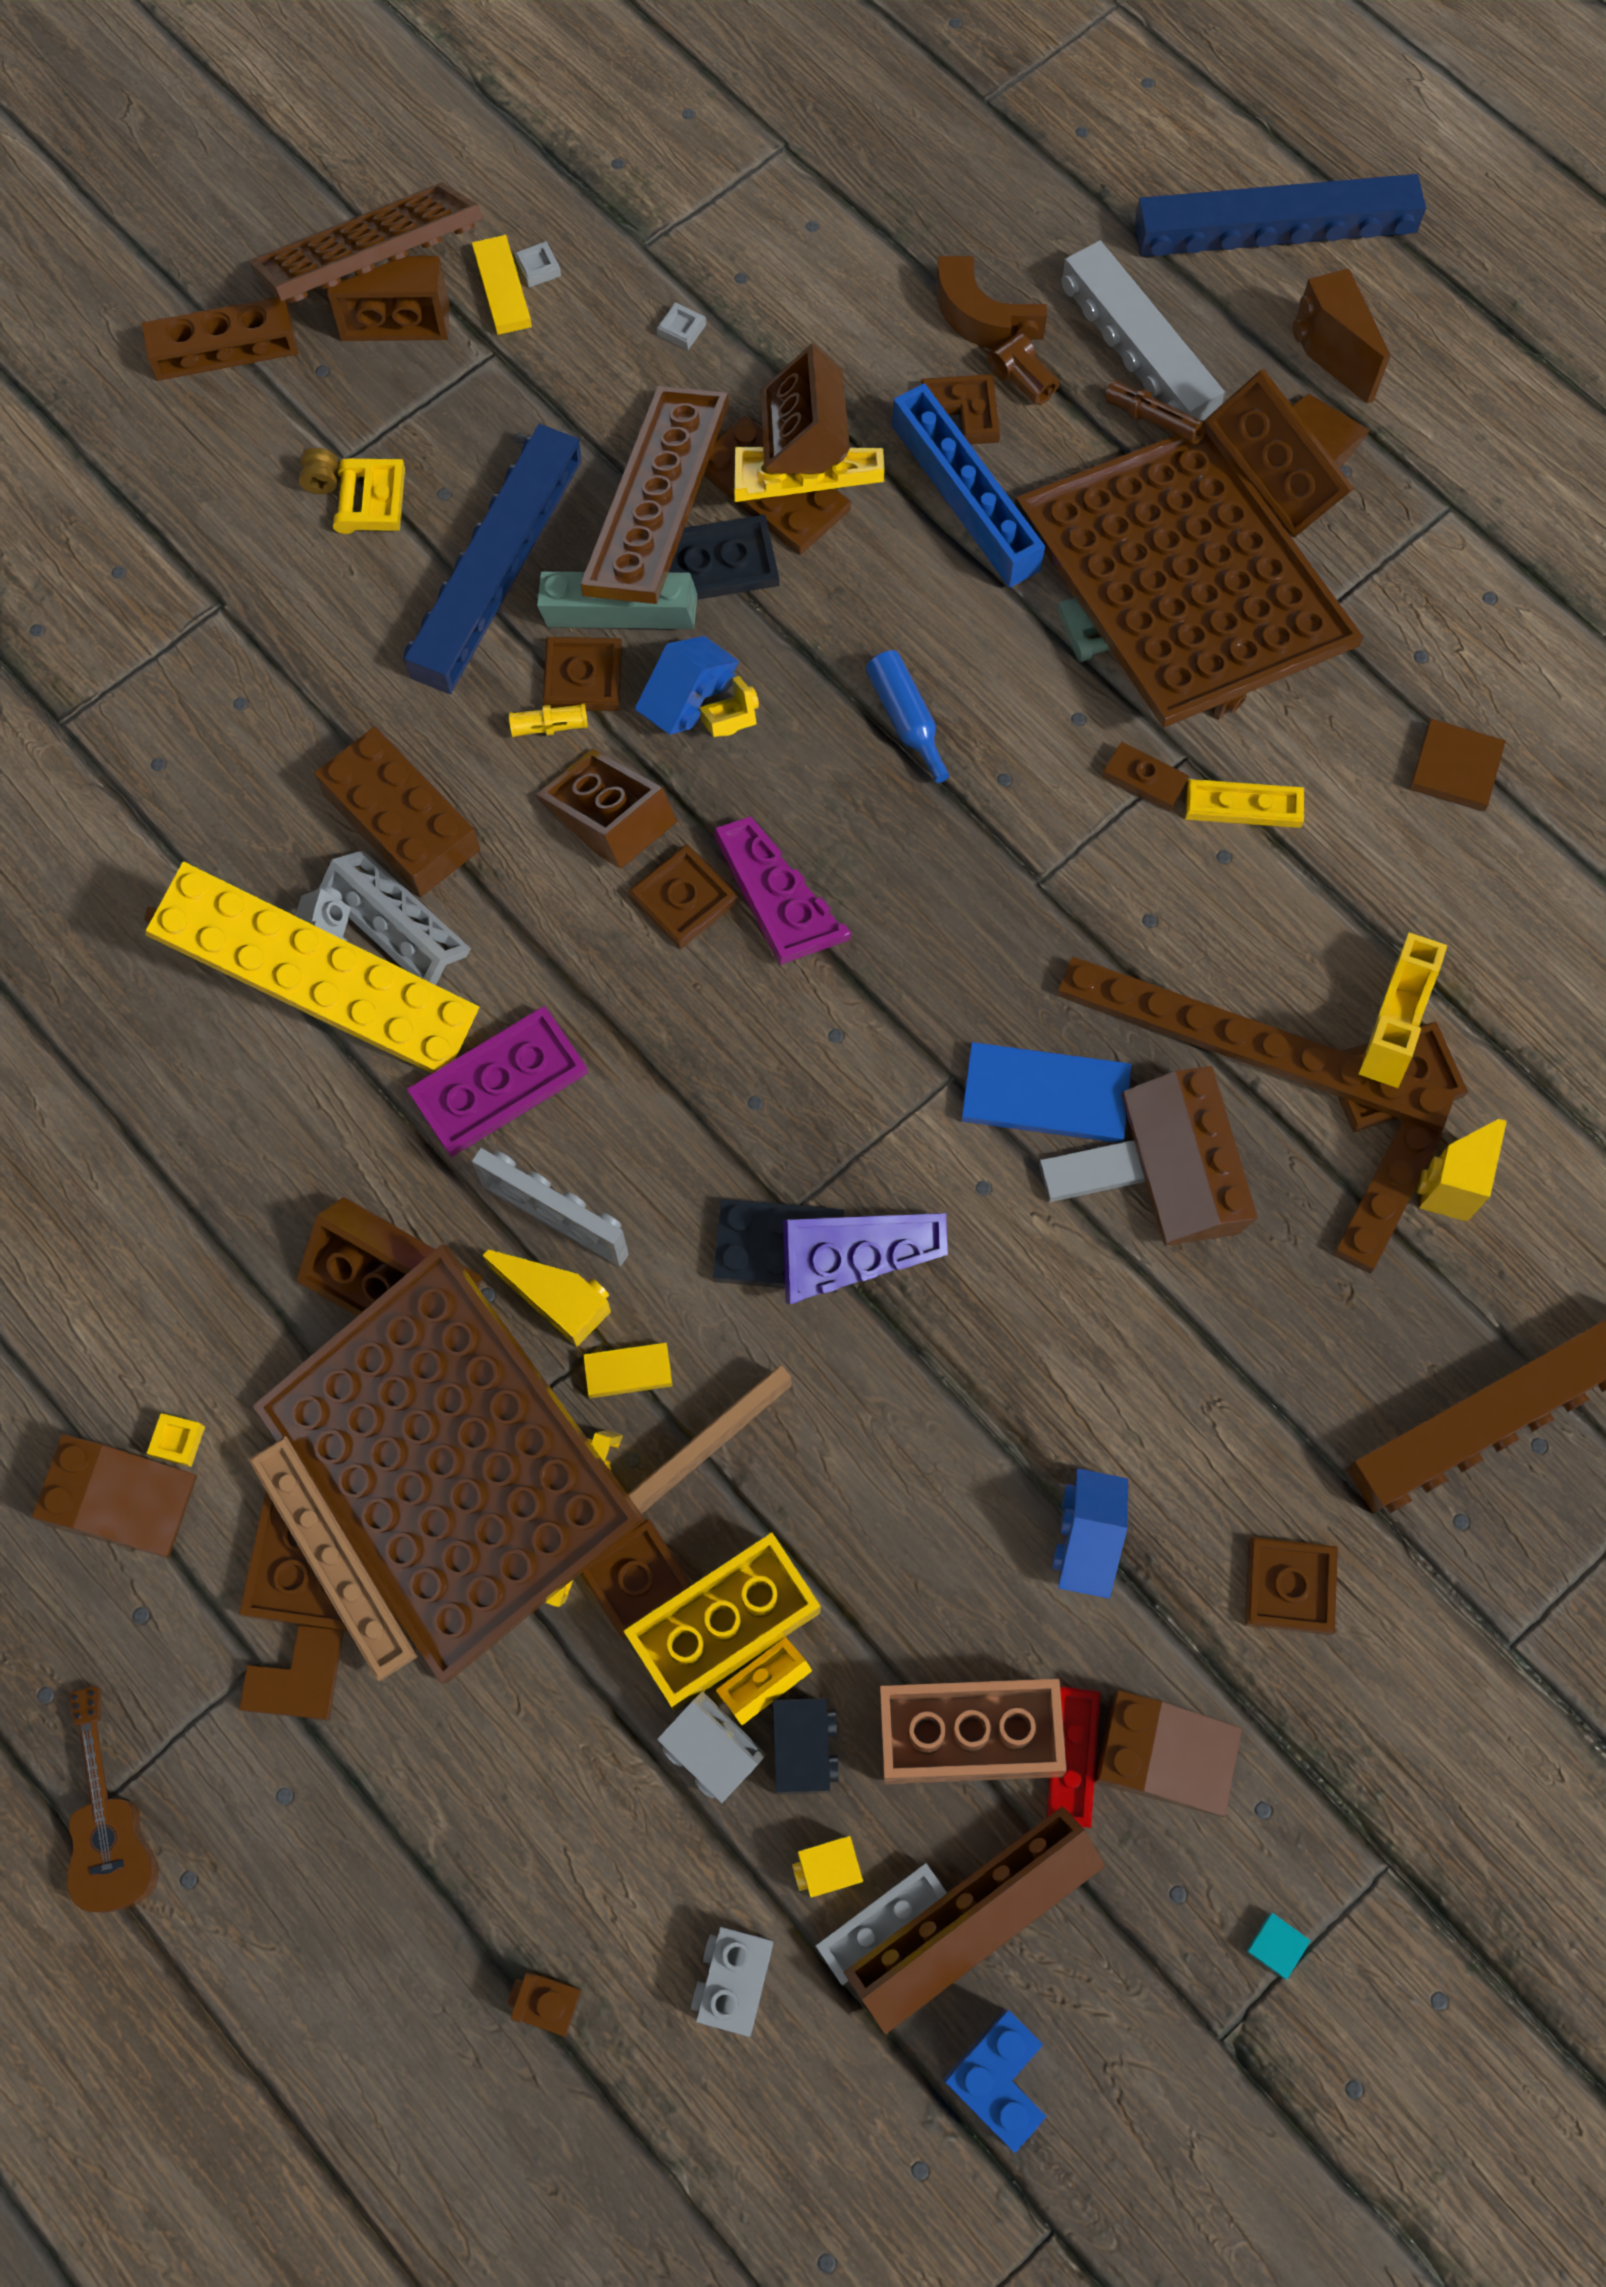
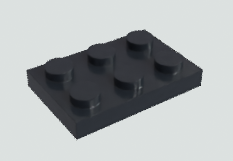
[668,514,779,600]
[713,1199,844,1293]

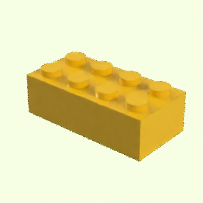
[624,1533,821,1711]

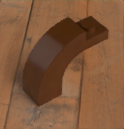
[936,256,1047,349]

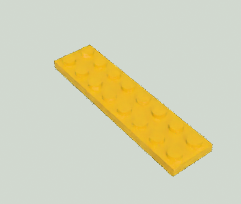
[145,861,480,1074]

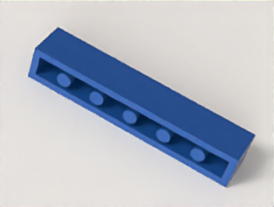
[892,383,1045,588]

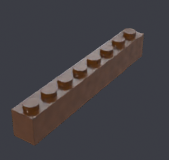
[1346,1319,1606,1514]

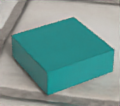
[1245,1913,1311,1980]

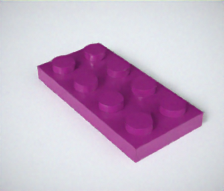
[407,1006,588,1158]

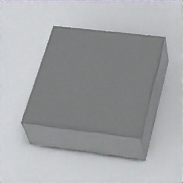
[514,241,561,288]
[657,302,706,351]

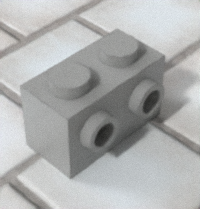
[657,1691,766,1803]
[691,1927,774,2037]

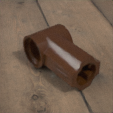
[988,333,1059,405]

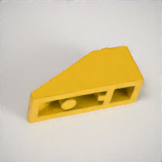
[483,1249,611,1348]

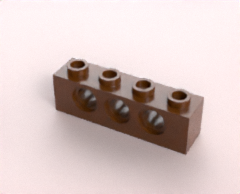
[142,297,299,381]

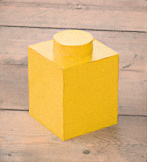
[792,1836,863,1898]

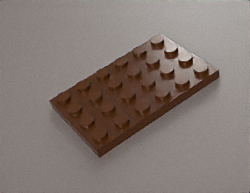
[249,182,483,303]

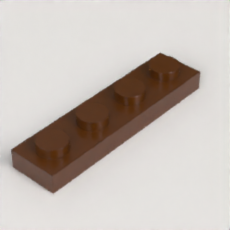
[1334,1120,1443,1274]

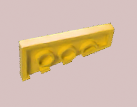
[735,447,884,502]

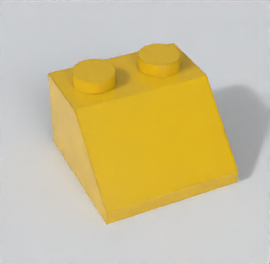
[1416,1119,1507,1222]

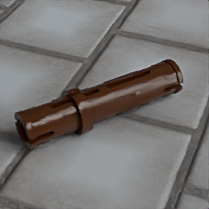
[1105,380,1207,444]

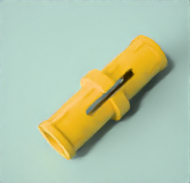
[509,703,588,738]

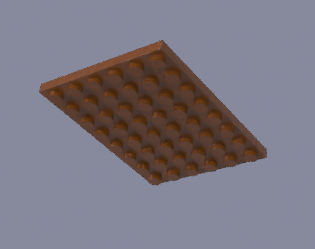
[1015,424,1364,728]
[253,1245,646,1684]

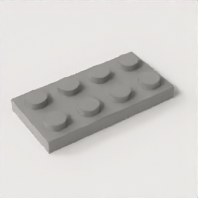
[472,1148,629,1268]

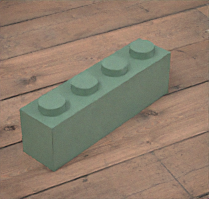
[537,572,698,629]

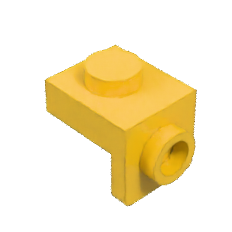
[699,676,759,737]

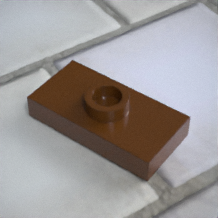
[1102,741,1189,812]

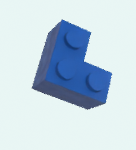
[635,636,739,735]
[1052,1468,1128,1599]
[943,2008,1047,2153]

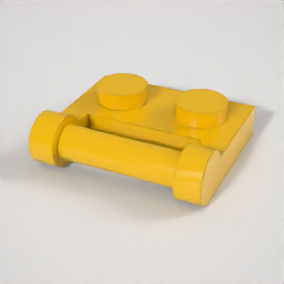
[333,458,405,534]

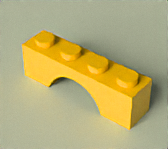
[1359,932,1448,1088]

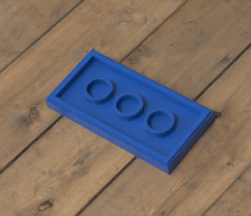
[961,1042,1132,1143]

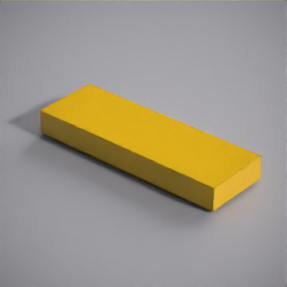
[472,235,532,335]
[1185,779,1304,828]

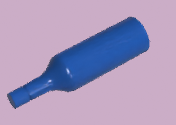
[865,650,949,783]

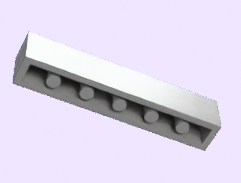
[1061,240,1225,420]

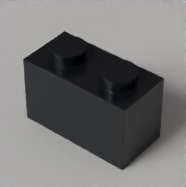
[773,1698,839,1795]

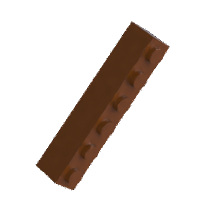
[843,1806,1105,2035]

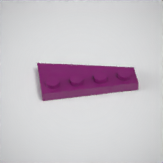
[714,816,852,965]

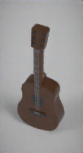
[67,1686,159,1913]

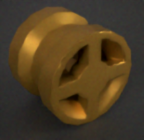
[299,448,339,494]

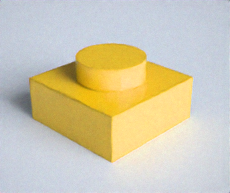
[147,1413,205,1467]

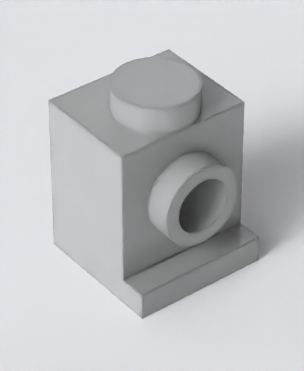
[296,888,351,941]

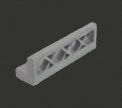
[319,850,471,985]

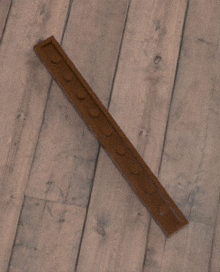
[1058,956,1457,1133]

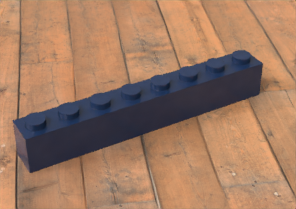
[1135,174,1426,257]
[404,423,582,695]

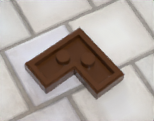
[921,374,1000,445]
[239,1626,344,1721]

